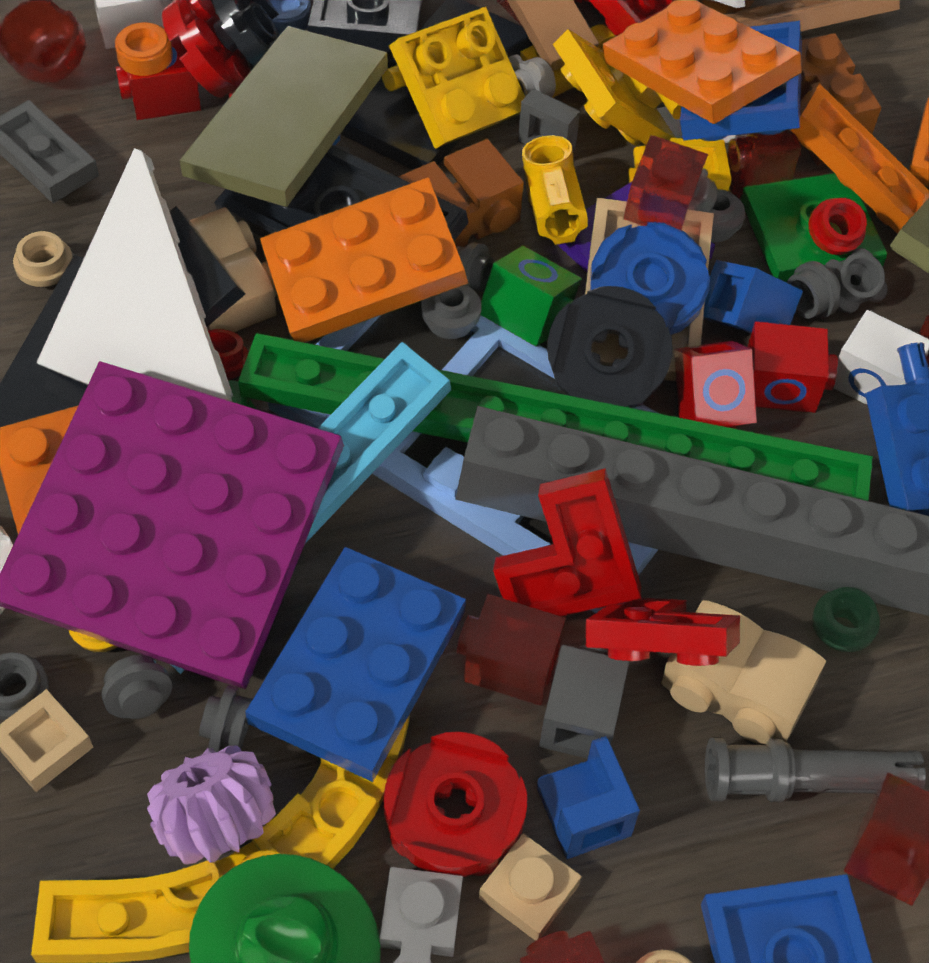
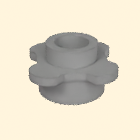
[509,54,556,97]

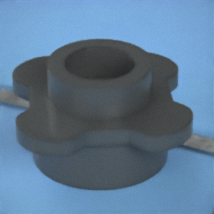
[824,248,888,314]

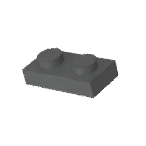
[0,100,99,204]

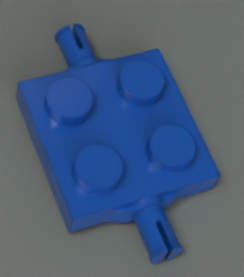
[865,342,929,516]

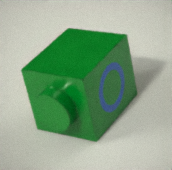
[481,246,582,347]

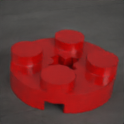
[162,0,251,98]
[384,732,527,877]

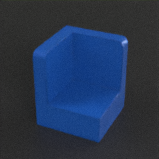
[703,260,803,333]
[537,736,640,860]

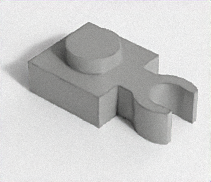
[380,867,463,963]

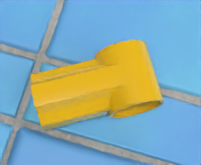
[522,135,588,245]

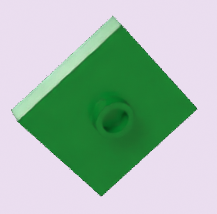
[741,173,888,283]

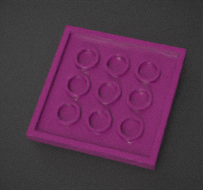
[0,361,344,690]

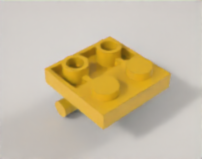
[382,6,525,149]
[553,29,682,150]

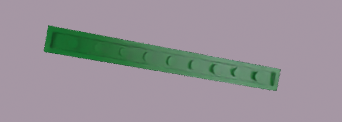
[238,333,873,501]

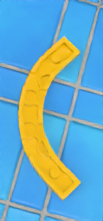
[31,715,410,963]

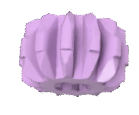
[147,746,276,864]

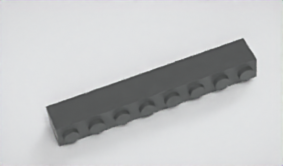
[455,406,929,616]

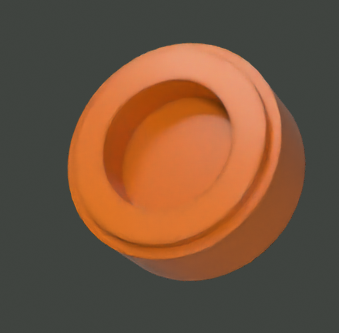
[115,22,173,76]

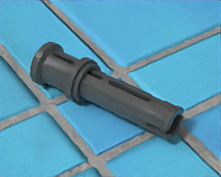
[705,737,926,802]

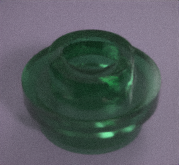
[812,587,880,652]

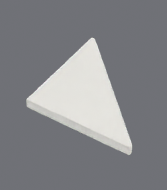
[37,148,233,402]

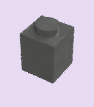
[539,645,629,759]

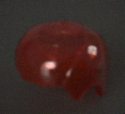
[0,0,87,84]

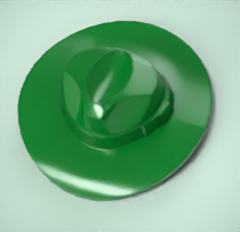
[189,854,380,963]

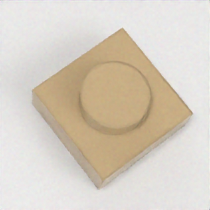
[0,689,93,792]
[479,834,582,942]

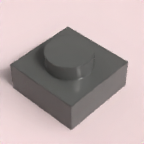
[518,89,580,153]

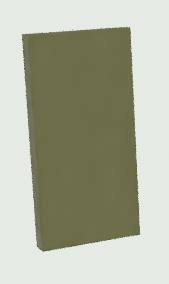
[179,26,388,207]

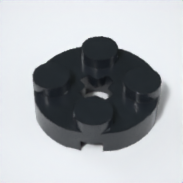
[211,0,280,69]
[547,286,673,408]

